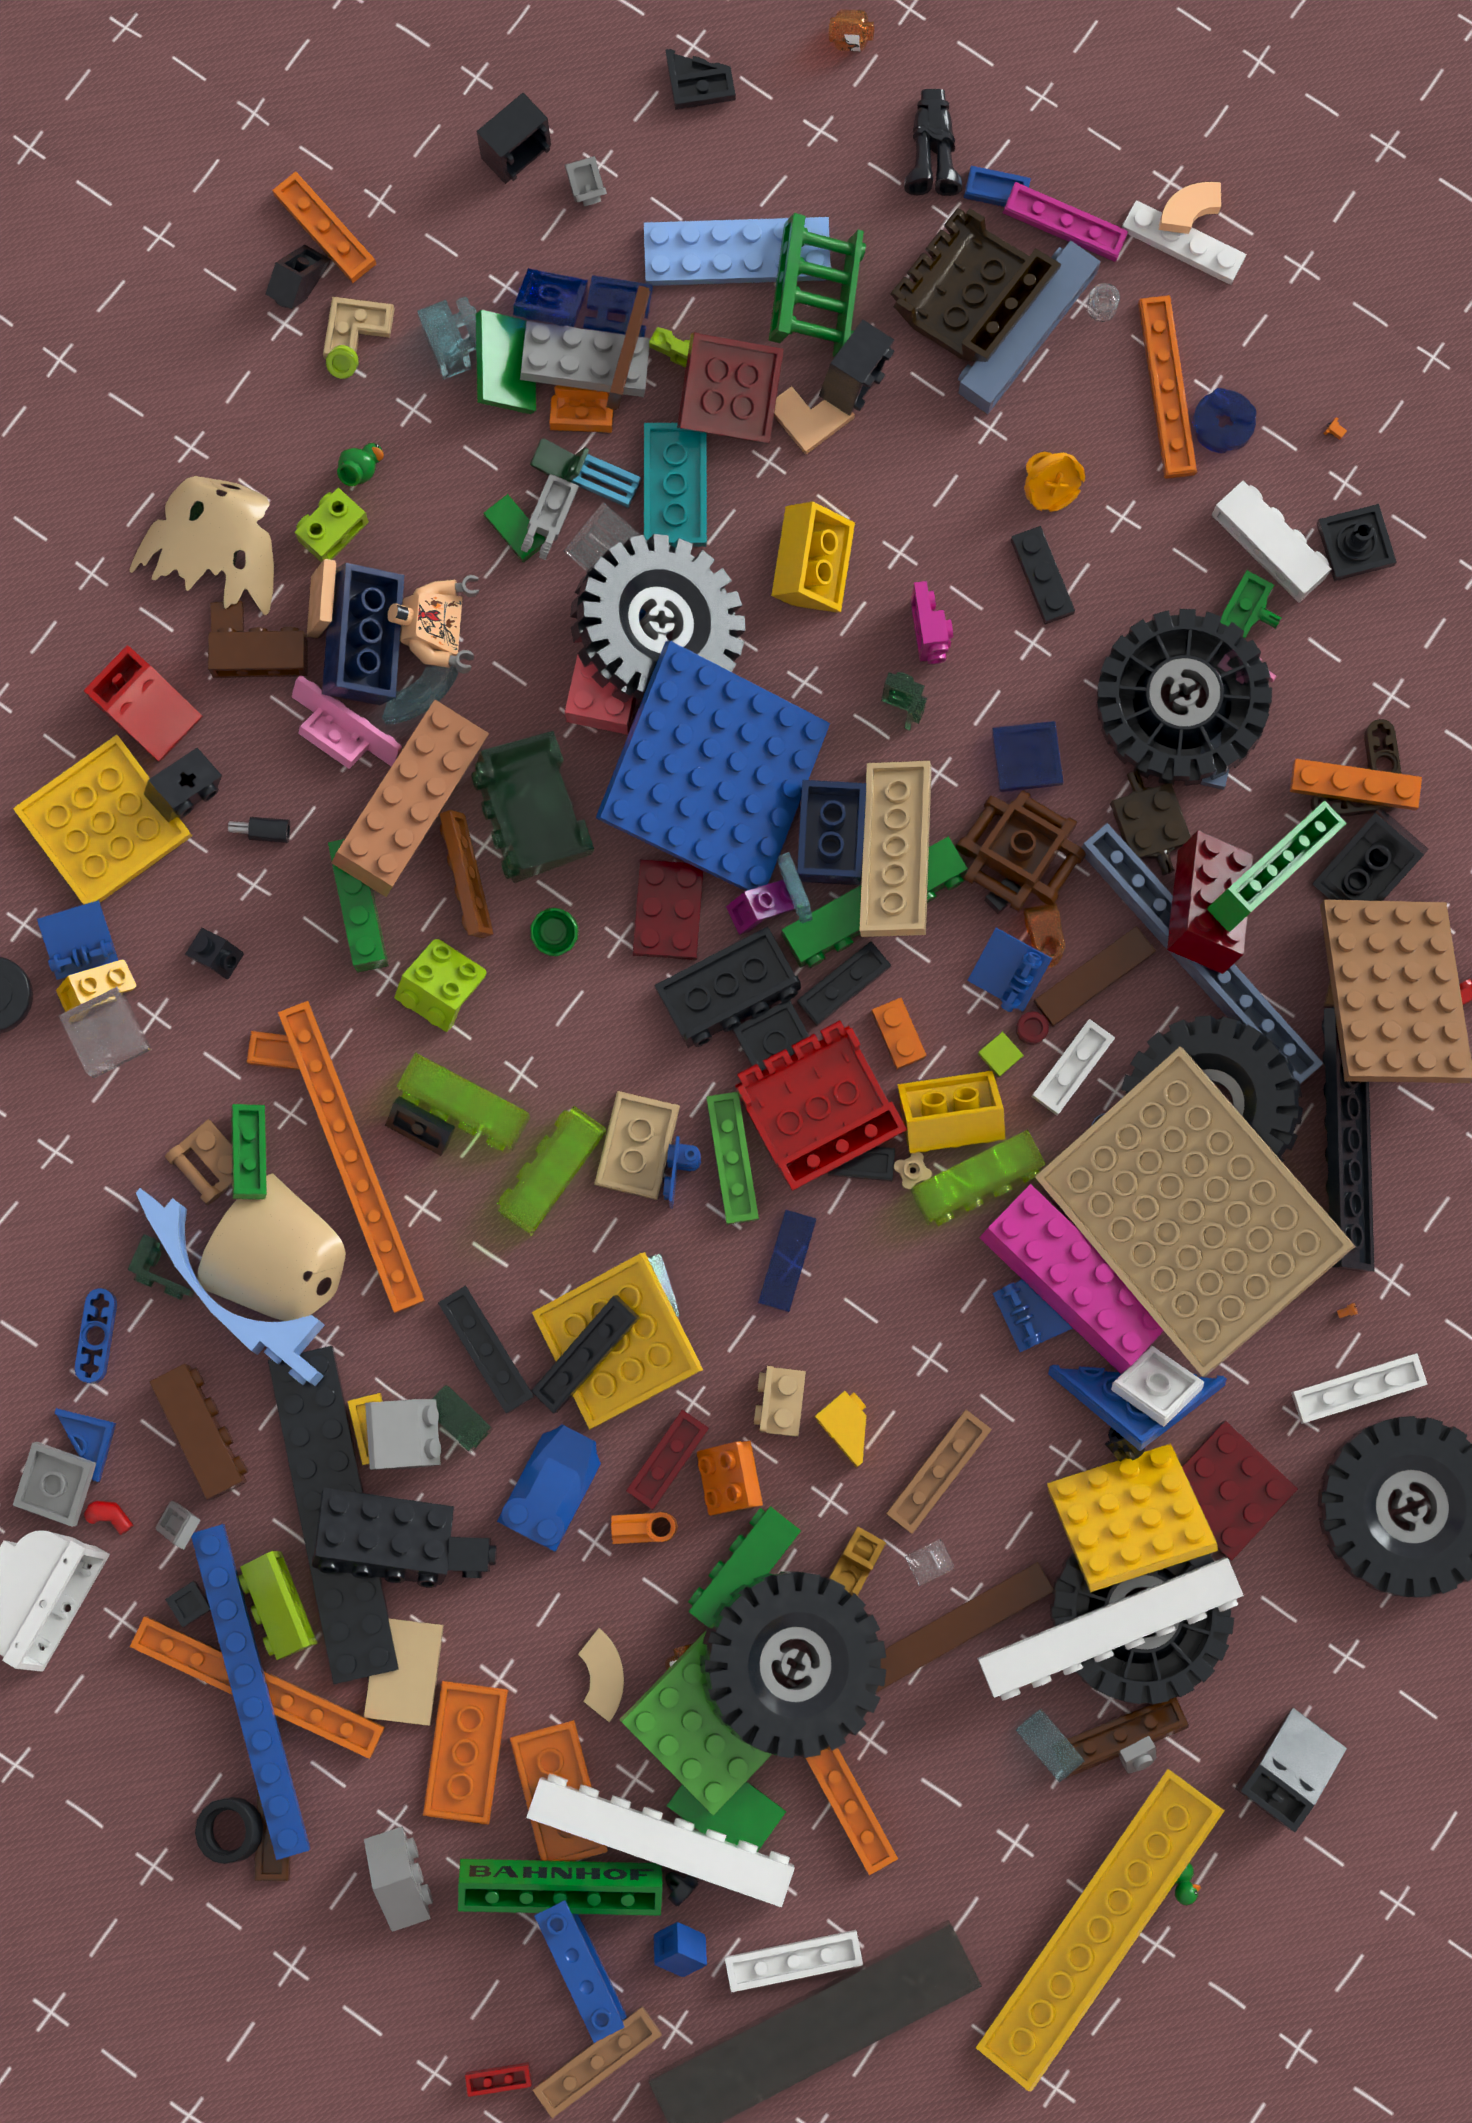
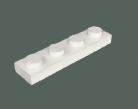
[1122,200,1247,285]
[1291,1353,1428,1424]
[725,1930,863,1992]

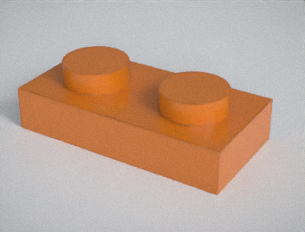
[871,997,927,1070]

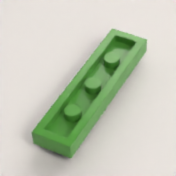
[706,1092,759,1225]

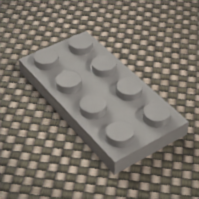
[520,321,650,397]

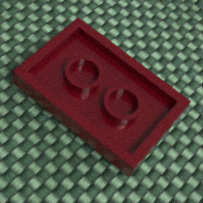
[633,859,703,960]

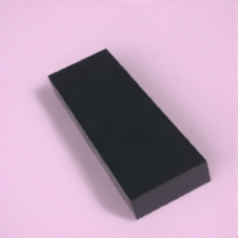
[797,941,891,1026]

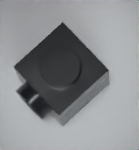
[448,1537,497,1578]

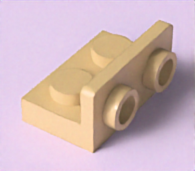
[754,1366,806,1437]

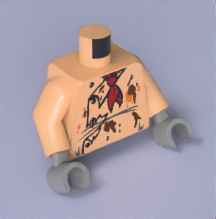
[388,575,479,674]

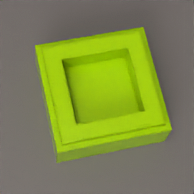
[978,1031,1024,1077]

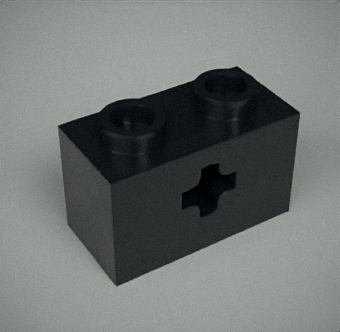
[144,747,222,822]

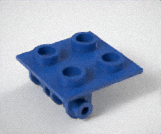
[37,900,119,980]
[967,927,1052,1012]
[663,1136,701,1209]
[992,1280,1072,1352]

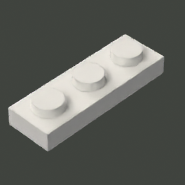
[1031,1019,1115,1116]

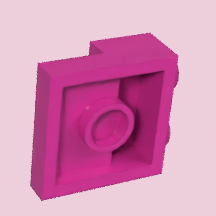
[910,581,953,664]

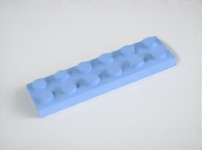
[644,217,831,286]

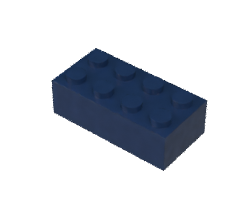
[322,563,405,705]

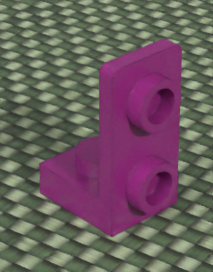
[726,877,805,935]

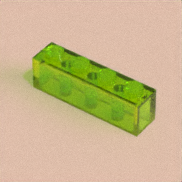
[397,1052,531,1152]
[497,1106,606,1236]
[911,1129,1046,1227]

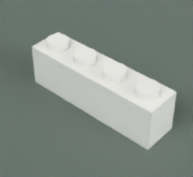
[1212,481,1331,603]

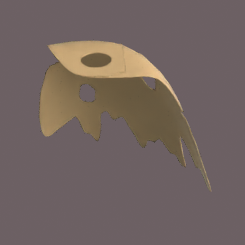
[130,476,274,615]

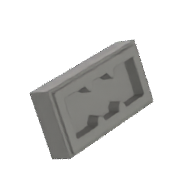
[155,1501,200,1550]

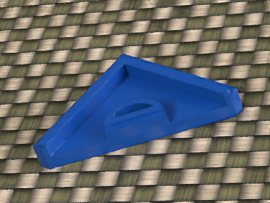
[55,1408,116,1482]

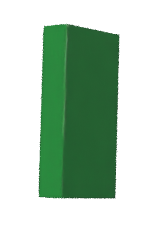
[483,494,546,563]

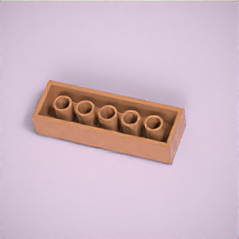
[331,700,489,897]

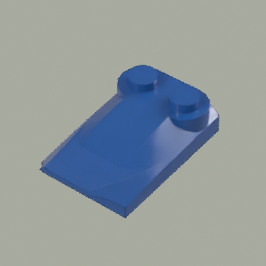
[497,1424,601,1552]

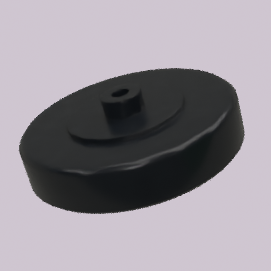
[0,957,33,1034]

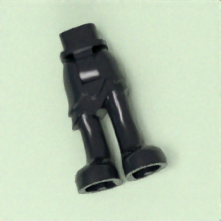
[904,89,962,196]

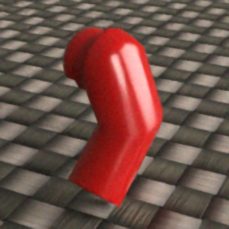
[84,1501,134,1535]

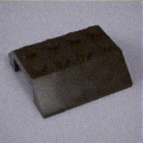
[890,208,1061,362]

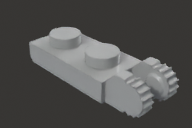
[521,474,579,560]

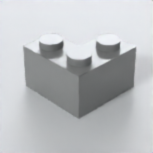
[364,1826,433,1932]

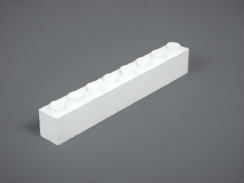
[977,1557,1244,1701]
[526,1773,795,1907]

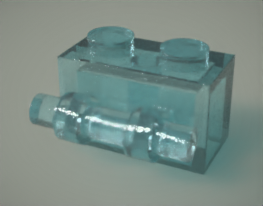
[417,297,477,380]

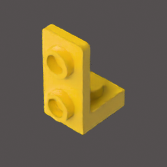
[56,960,136,1019]

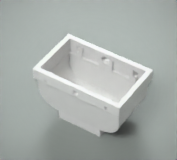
[0,1530,110,1672]

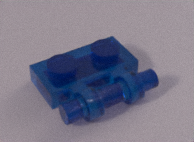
[583,275,653,338]

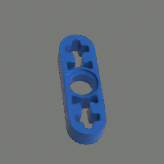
[75,1288,117,1384]

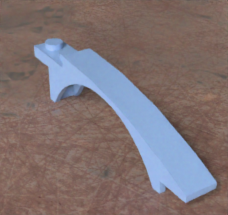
[136,1188,325,1386]

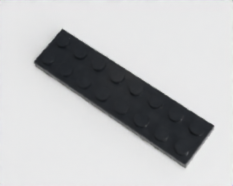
[1322,1007,1375,1272]

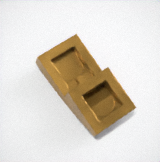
[829,1526,886,1596]

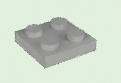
[13,1442,96,1527]

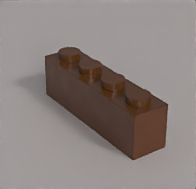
[149,1363,248,1500]

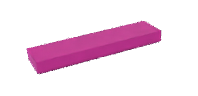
[1003,182,1128,262]

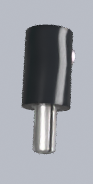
[228,817,290,843]

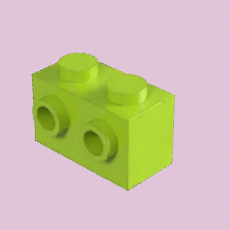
[295,488,369,562]

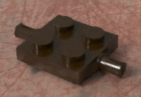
[1110,771,1191,875]

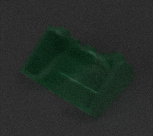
[471,731,594,883]

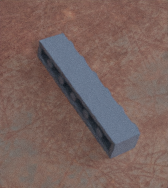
[958,240,1101,414]

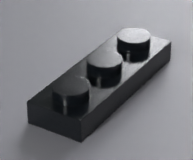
[1011,526,1075,625]

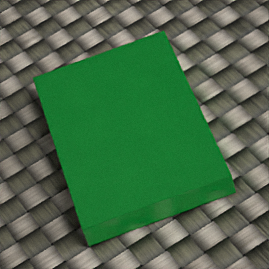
[476,310,536,414]
[666,1781,786,1852]

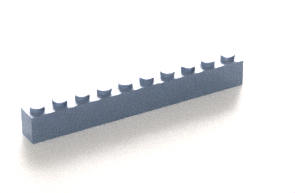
[1081,823,1324,1084]

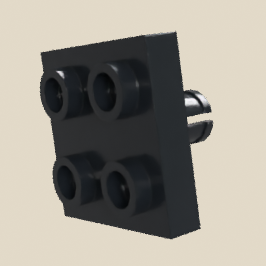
[1317,504,1397,581]

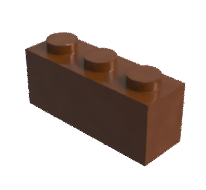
[208,627,308,678]

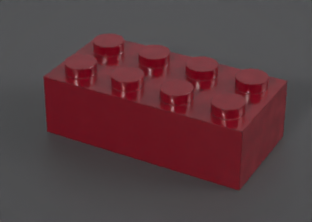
[1167,830,1253,974]

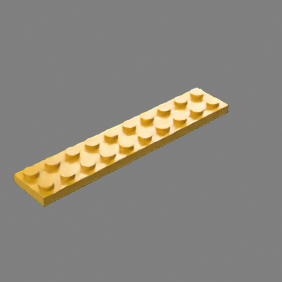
[976,1769,1225,2091]

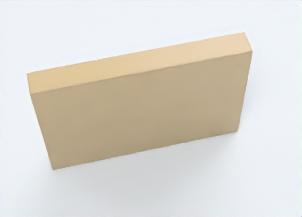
[594,1091,680,1200]
[364,1619,444,1726]

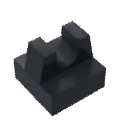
[165,1581,211,1627]

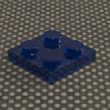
[513,268,588,327]
[992,721,1063,792]

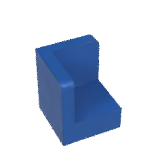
[654,1922,707,1977]

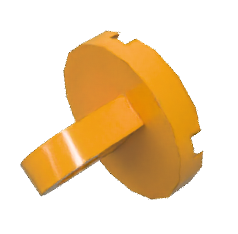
[1024,452,1085,512]

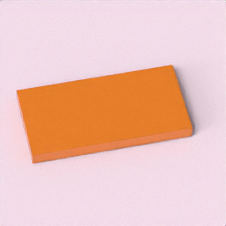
[423,1681,508,1825]
[510,1720,608,1861]

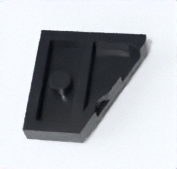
[665,49,736,110]

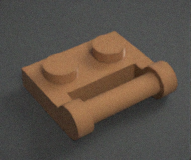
[165,1119,232,1205]

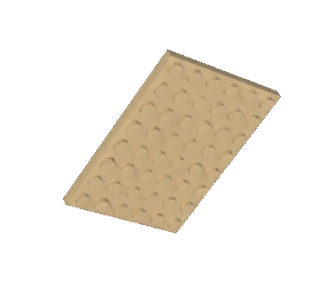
[1035,1047,1355,1377]

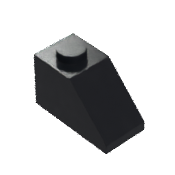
[265,245,331,309]

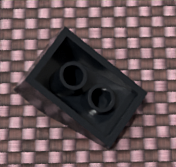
[1312,807,1428,901]

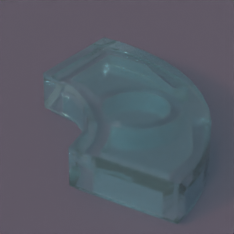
[382,665,458,725]

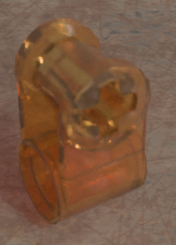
[1023,902,1065,967]

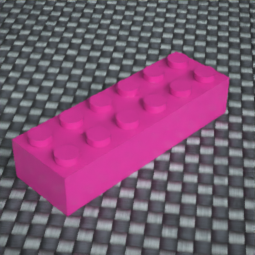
[979,1184,1164,1374]

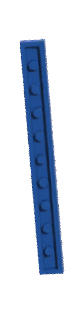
[191,1524,310,1860]

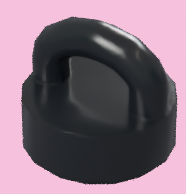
[665,1872,699,1907]

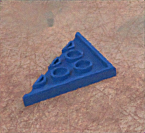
[1048,1365,1227,1451]

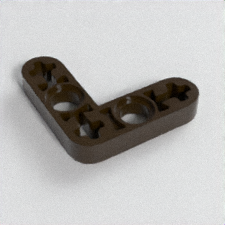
[1310,719,1402,817]

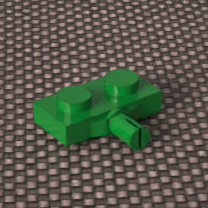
[1220,570,1282,639]

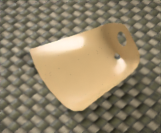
[198,1173,346,1321]

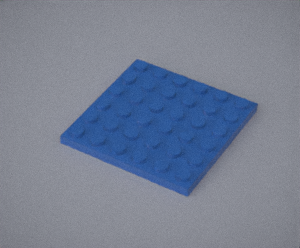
[596,641,830,891]

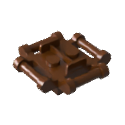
[955,790,1086,912]

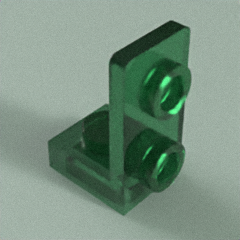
[128,1234,194,1300]
[432,1385,493,1453]

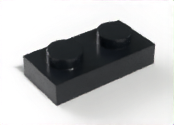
[385,1096,456,1156]

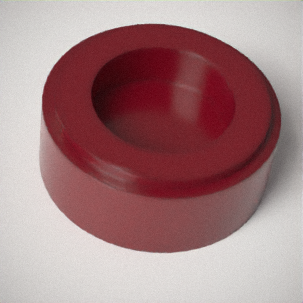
[1016,1011,1049,1045]

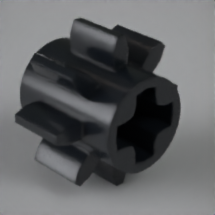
[1105,1427,1146,1462]

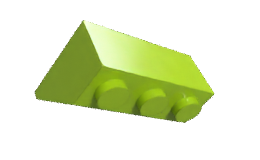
[238,1551,318,1660]

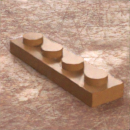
[886,1410,992,1534]
[532,2006,662,2118]

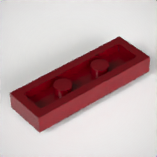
[626,1410,709,1510]

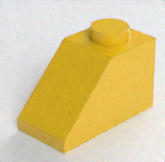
[814,1391,866,1468]

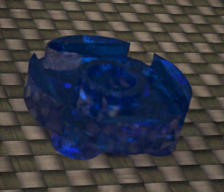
[1193,388,1256,453]

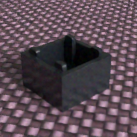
[476,92,551,184]
[819,320,894,416]

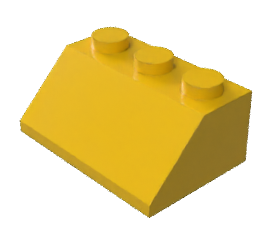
[771,501,855,613]
[897,1071,1006,1153]

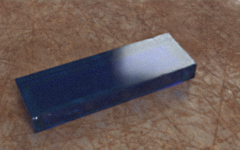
[758,1210,817,1313]

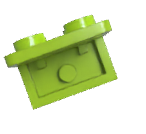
[394,939,487,1032]

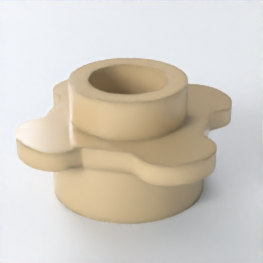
[894,1152,932,1189]

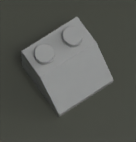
[365,1399,441,1470]

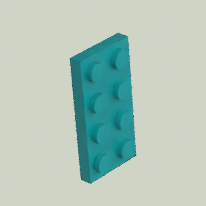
[644,423,707,547]

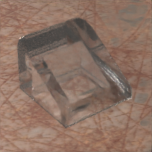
[905,1539,954,1586]

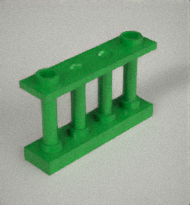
[768,213,866,357]

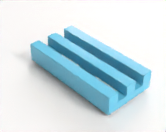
[571,454,641,508]

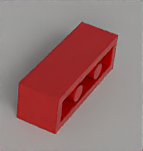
[465,2062,532,2097]

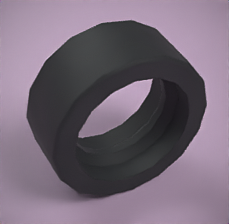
[195,1797,264,1864]

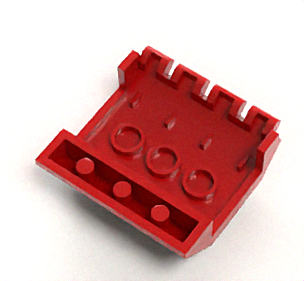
[735,1020,907,1191]

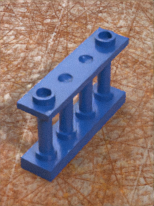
[534,1900,627,2043]

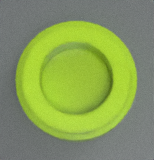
[326,345,359,379]

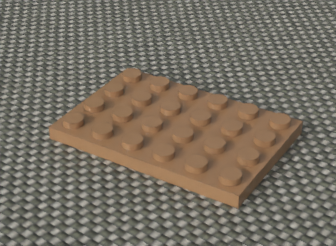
[1320,900,1472,1083]

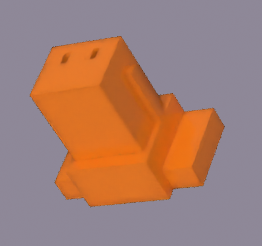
[1323,417,1347,440]
[1337,1303,1358,1318]

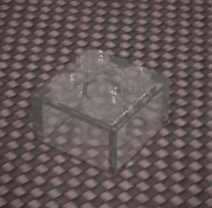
[59,987,152,1079]

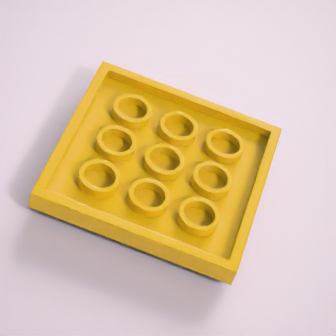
[13,735,192,905]
[532,1252,703,1430]
[1047,1443,1218,1592]

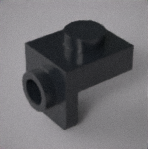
[185,928,244,979]

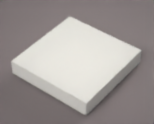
[1111,1346,1204,1427]

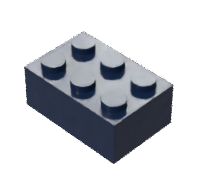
[796,780,866,885]

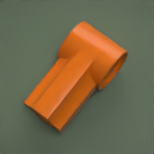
[611,1512,678,1544]

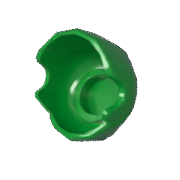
[530,908,579,957]

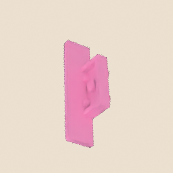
[292,676,402,769]

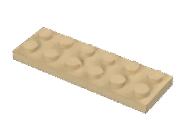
[860,761,931,937]

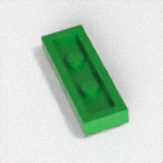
[231,1104,267,1199]

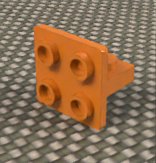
[697,1441,763,1516]

